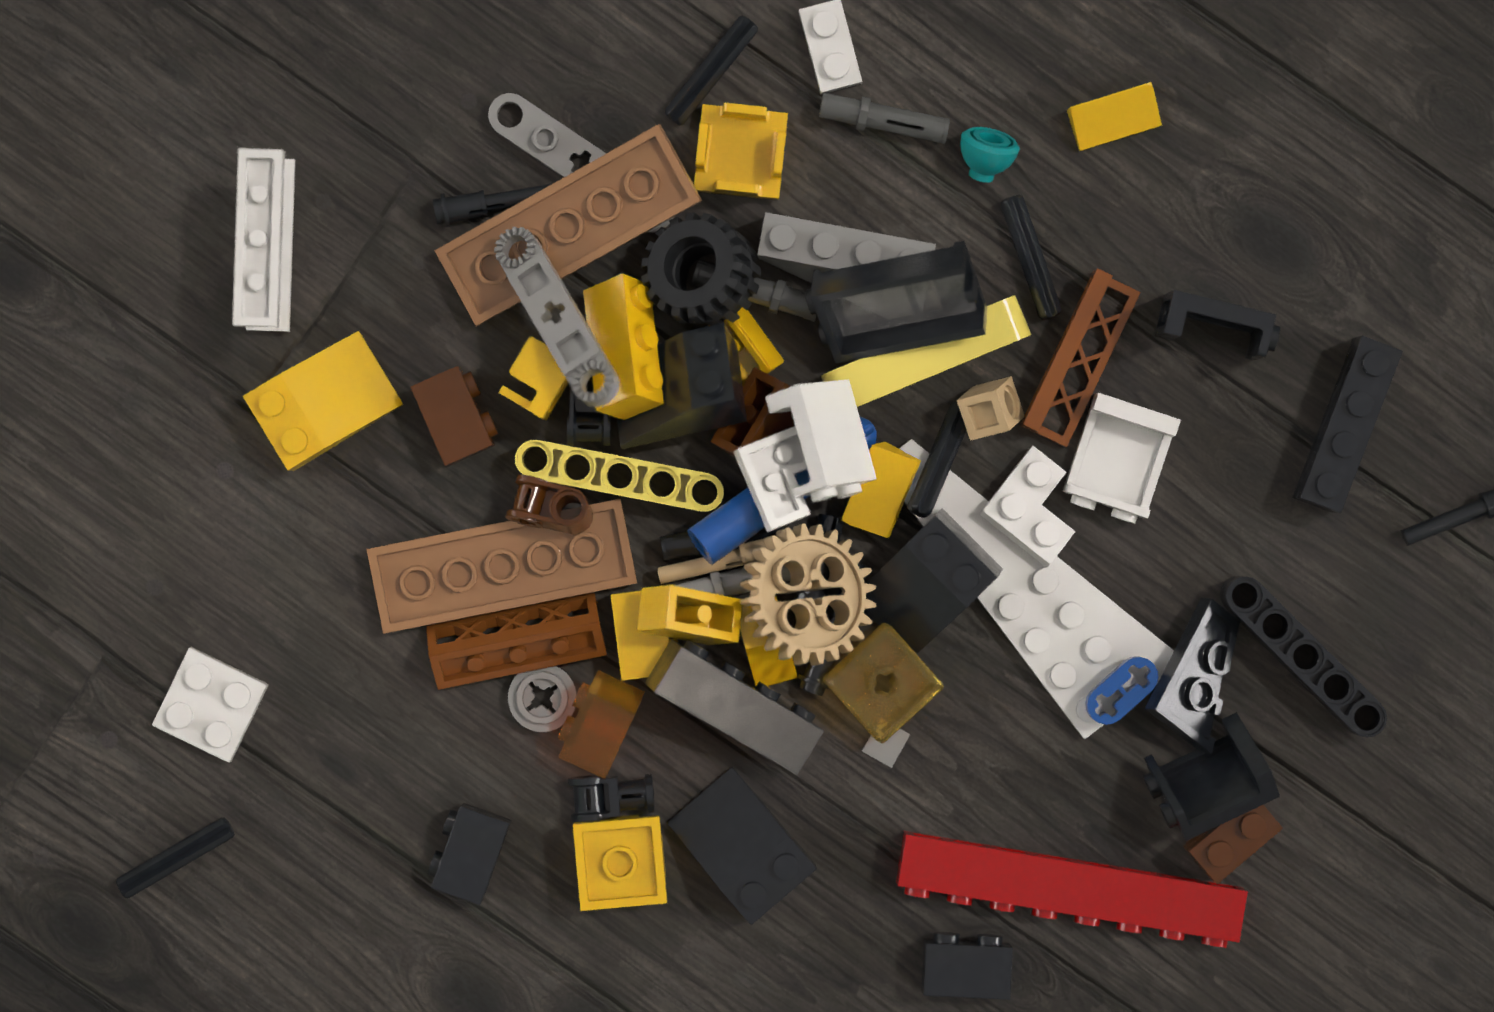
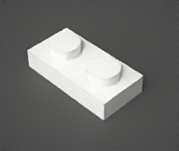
[799,0,862,95]

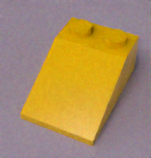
[243,331,404,471]

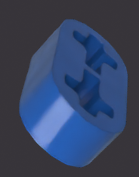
[1085,656,1158,725]

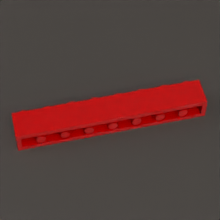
[896,831,1248,948]

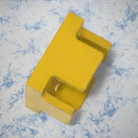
[694,103,788,200]
[499,337,569,421]
[573,814,667,911]

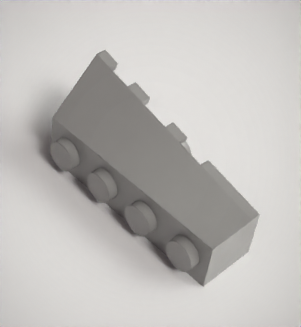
[757,212,936,318]

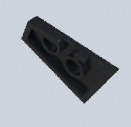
[1145,598,1240,754]

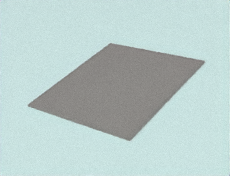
[862,718,910,768]

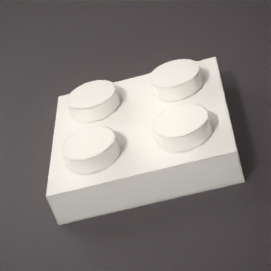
[152,647,269,763]

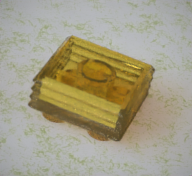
[823,623,944,743]

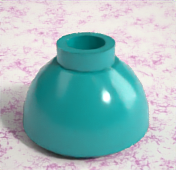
[960,127,1020,183]

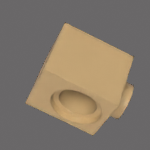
[957,376,1025,441]

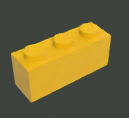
[583,273,664,420]

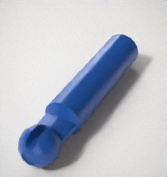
[687,416,877,565]

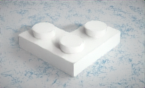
[734,426,810,532]
[979,446,1075,567]

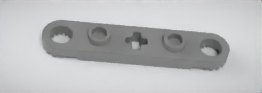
[488,93,674,233]
[494,227,619,407]

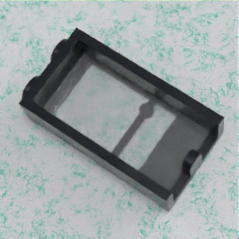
[806,240,987,363]

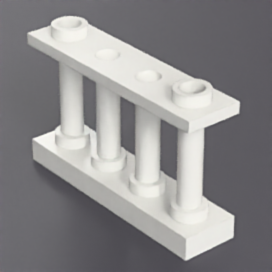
[233,148,295,332]

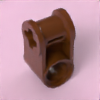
[505,474,593,535]

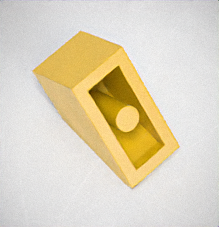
[740,595,798,686]

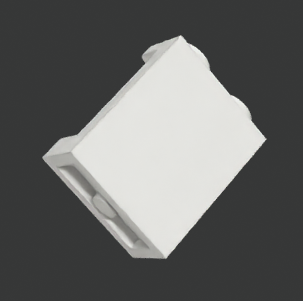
[765,379,877,502]
[1062,393,1181,524]

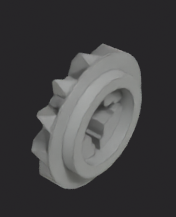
[508,666,577,732]

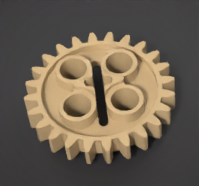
[740,524,876,666]

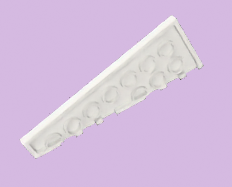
[899,439,1174,739]

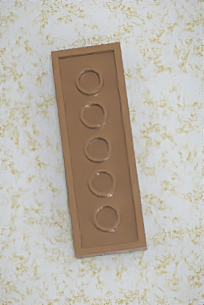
[434,124,702,326]
[366,499,638,634]

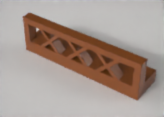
[1019,268,1141,447]
[426,592,607,690]

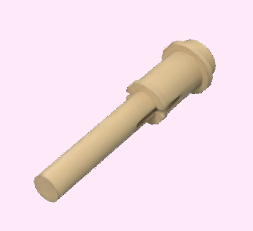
[658,531,778,584]

